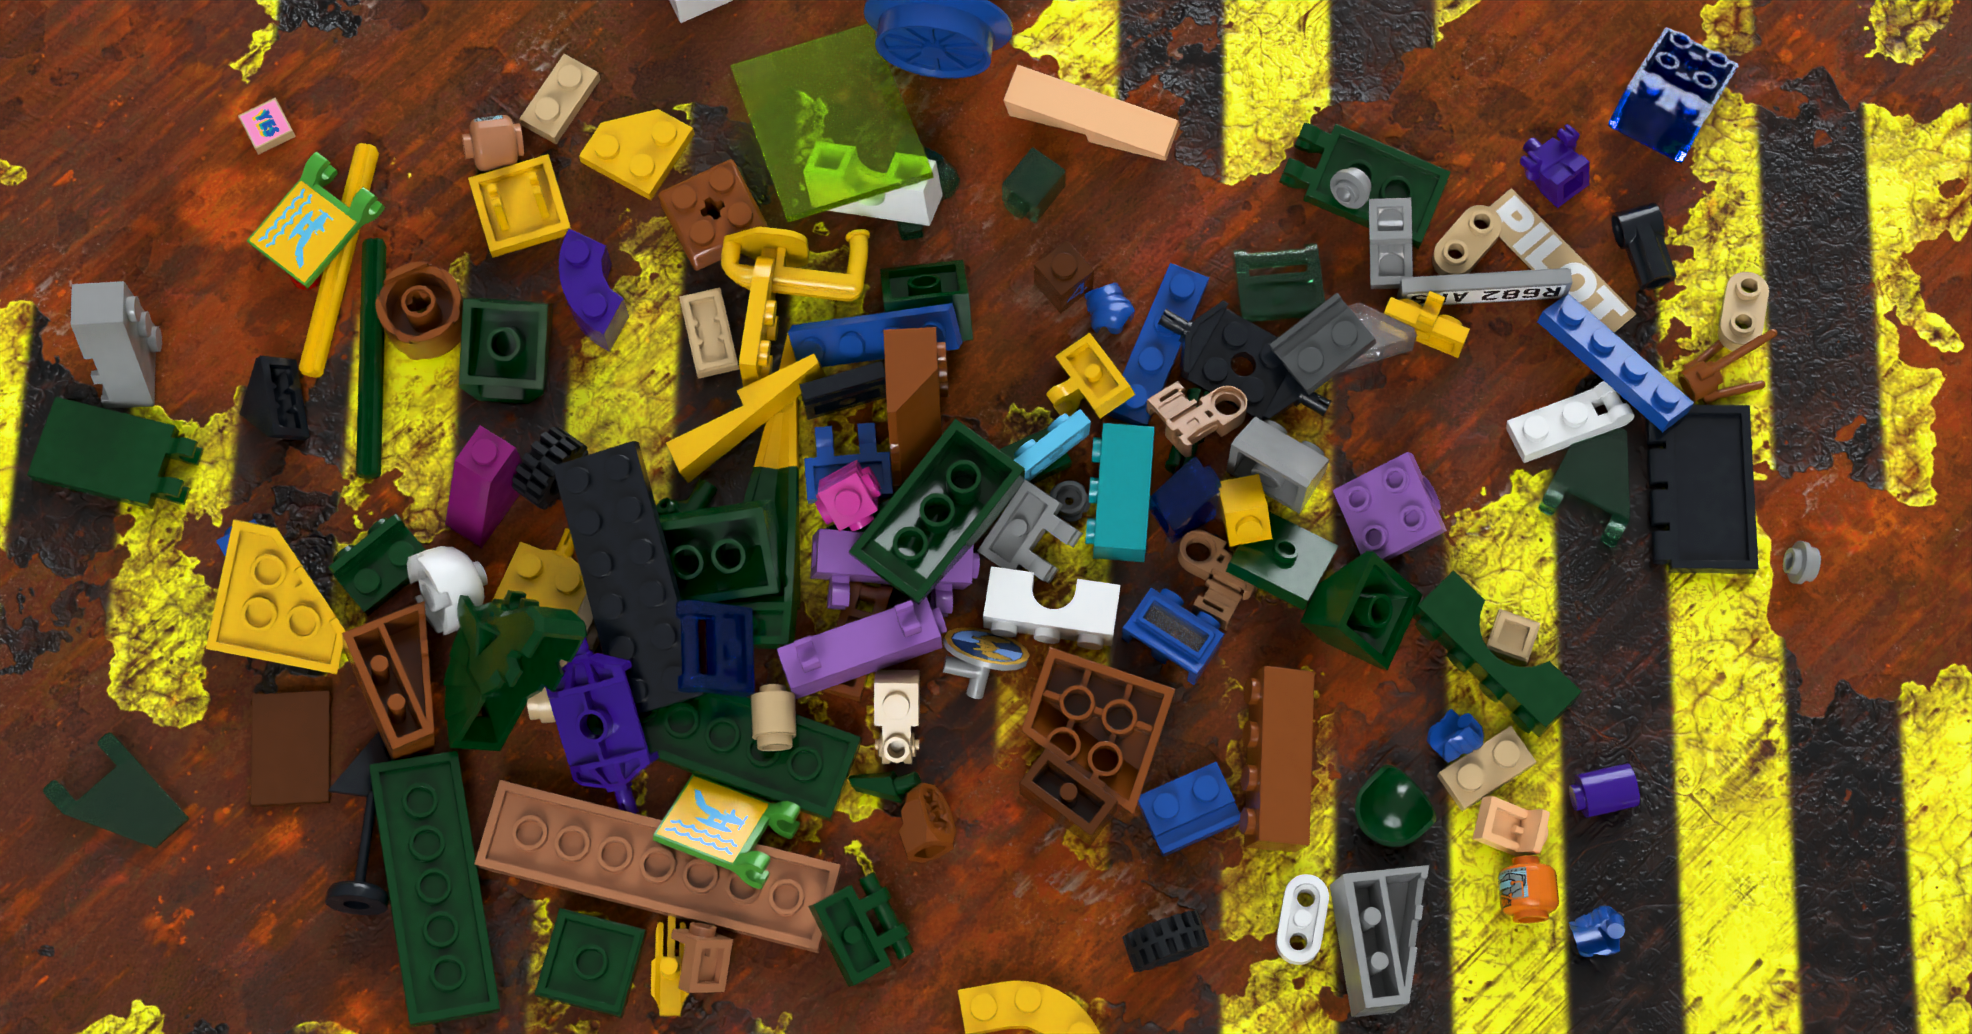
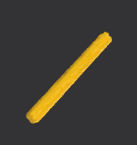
[299,143,379,378]

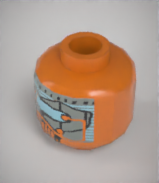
[1498,855,1559,924]

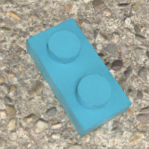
[1014,409,1091,481]

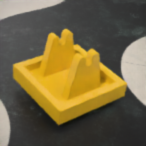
[468,154,572,258]

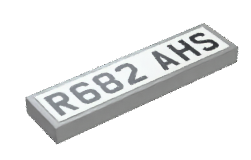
[1397,268,1572,306]

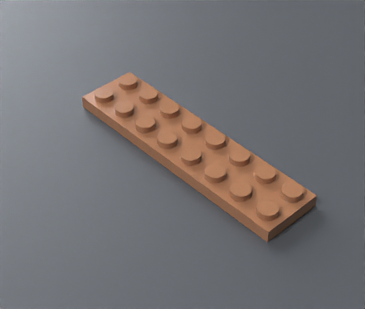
[474,780,842,953]

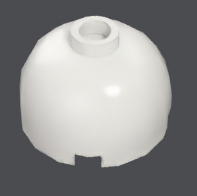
[407,546,488,635]

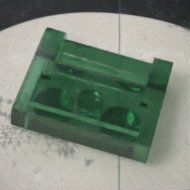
[1233,243,1325,322]

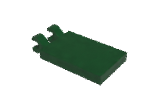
[1279,123,1451,249]
[27,397,203,509]

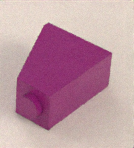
[445,425,523,549]

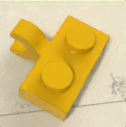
[1380,291,1470,358]
[1046,333,1135,419]

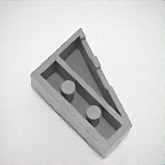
[1330,865,1429,1017]

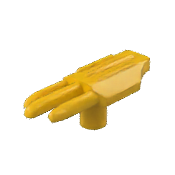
[651,916,689,1016]

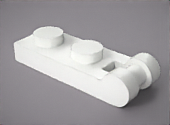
[1506,381,1635,463]

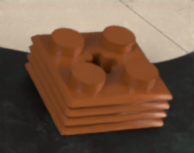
[658,159,768,271]

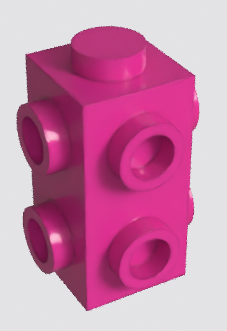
[815,460,881,532]

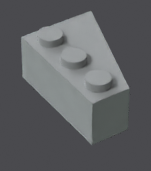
[71,281,162,409]

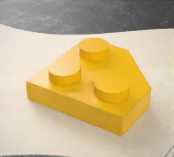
[579,109,695,200]

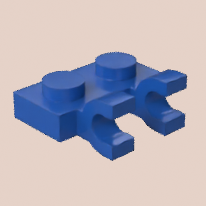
[804,423,893,504]

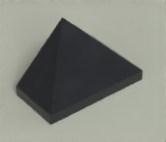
[240,355,310,440]

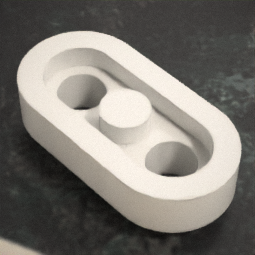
[1275,874,1329,965]

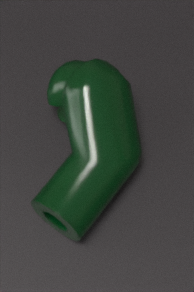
[656,479,718,515]

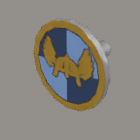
[943,627,1030,699]

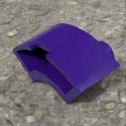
[559,229,629,352]

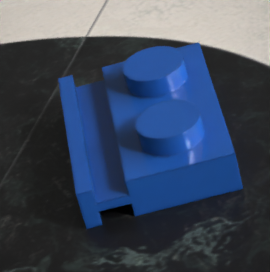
[1138,761,1241,857]

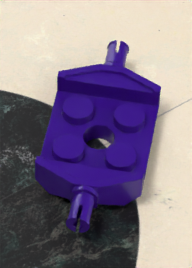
[545,637,659,813]

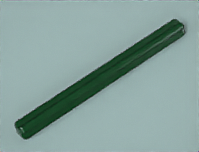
[356,238,387,479]

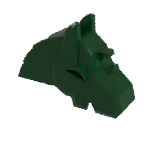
[443,590,587,751]

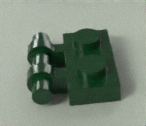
[808,872,914,987]

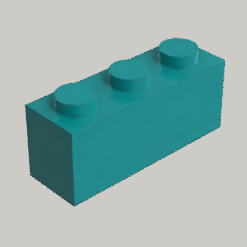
[1085,423,1154,562]

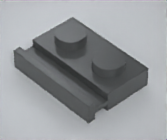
[1269,293,1376,395]

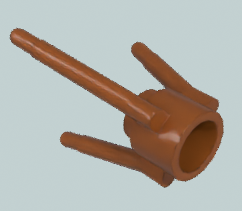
[1678,325,1778,405]

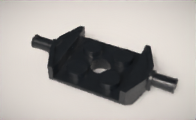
[1158,300,1332,422]

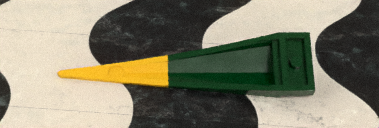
[705,333,800,649]

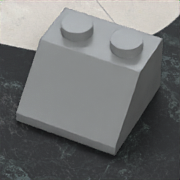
[1226,417,1329,514]

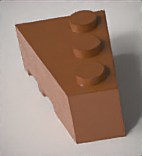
[342,601,435,761]

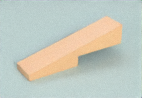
[1003,65,1179,161]

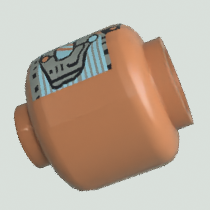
[462,115,524,171]

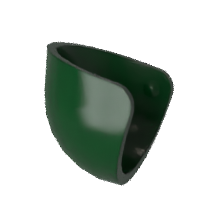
[1355,764,1436,847]

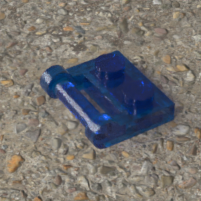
[676,600,755,697]

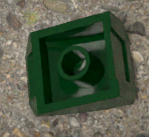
[459,298,554,404]

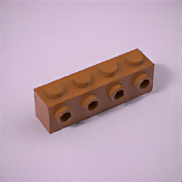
[1239,666,1314,853]

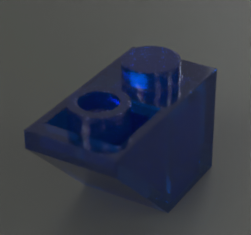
[1149,457,1222,544]

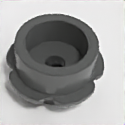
[1050,481,1091,522]

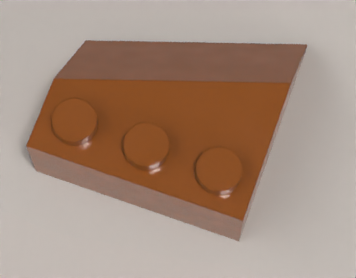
[1021,647,1175,816]

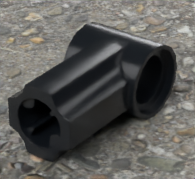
[1611,202,1677,291]

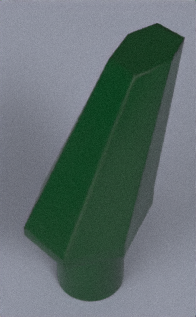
[848,770,921,803]

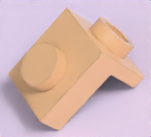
[1472,796,1550,856]

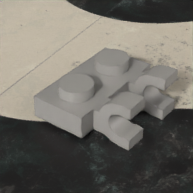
[977,479,1083,584]

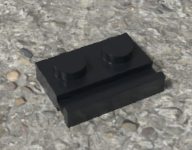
[799,361,886,420]

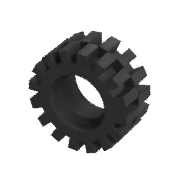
[512,426,588,510]

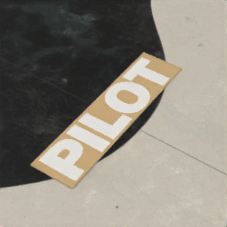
[1484,188,1636,333]

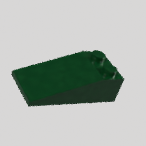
[849,418,1025,605]

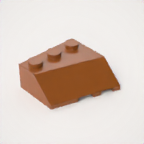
[884,327,949,494]

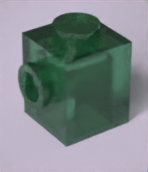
[1002,147,1066,223]

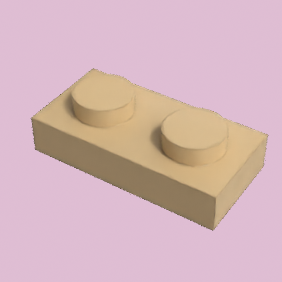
[519,54,601,144]
[1437,726,1537,812]

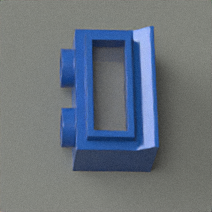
[1121,588,1224,685]

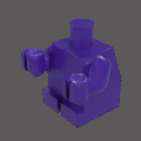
[1520,124,1590,208]

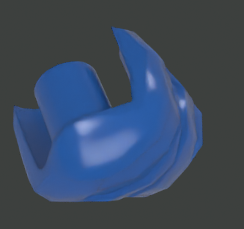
[1085,283,1135,334]
[1427,709,1484,763]
[1568,905,1625,957]

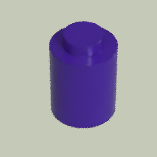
[1569,763,1640,818]

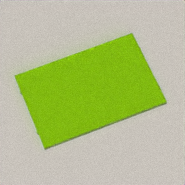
[730,24,934,222]

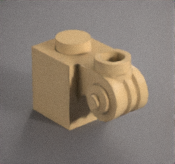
[874,670,920,764]

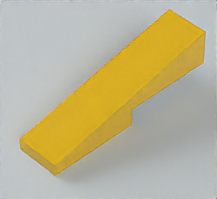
[666,354,826,483]

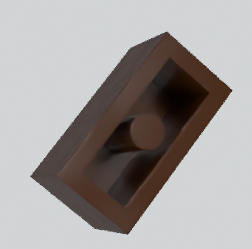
[1019,748,1118,846]

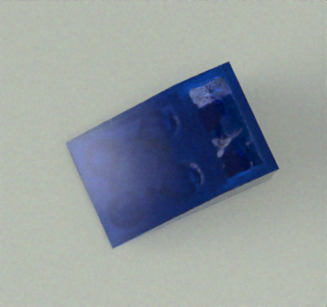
[1608,27,1739,164]

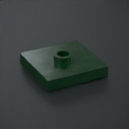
[1226,511,1339,610]
[534,908,647,1018]

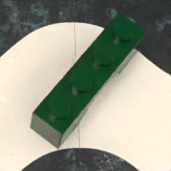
[1413,570,1582,737]

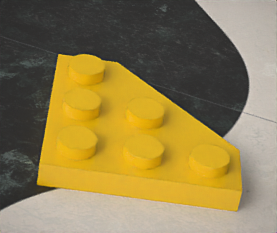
[206,519,346,674]

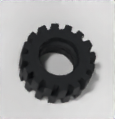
[1122,910,1210,972]

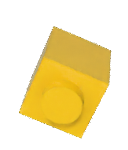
[1217,474,1272,547]

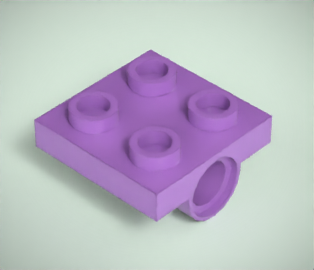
[1333,452,1447,562]

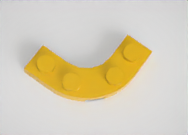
[958,981,1100,1034]

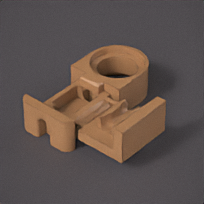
[1146,381,1247,457]
[1178,530,1256,630]

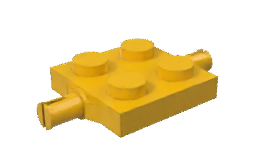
[492,528,587,615]

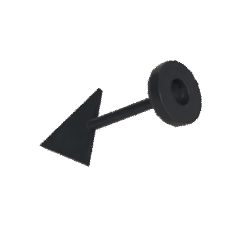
[325,731,392,915]

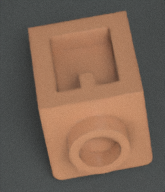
[671,922,733,993]

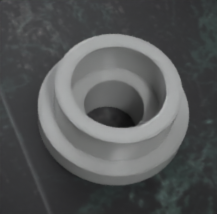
[1330,168,1371,209]
[1783,541,1821,584]

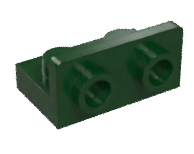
[328,514,426,617]

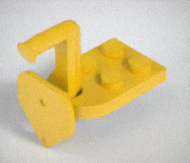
[721,227,870,387]

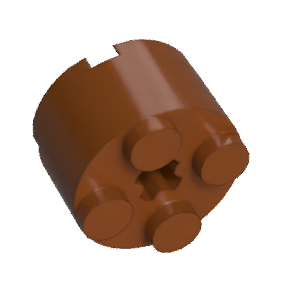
[375,262,463,360]

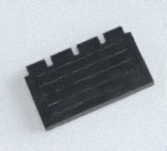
[1646,405,1759,574]

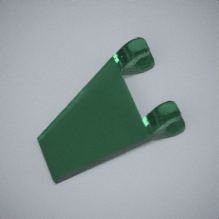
[1538,428,1630,548]
[43,732,190,848]

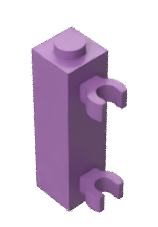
[810,529,980,617]
[777,596,947,699]

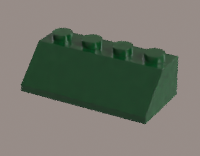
[659,498,782,606]

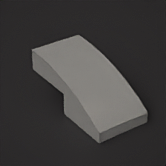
[1369,198,1413,289]

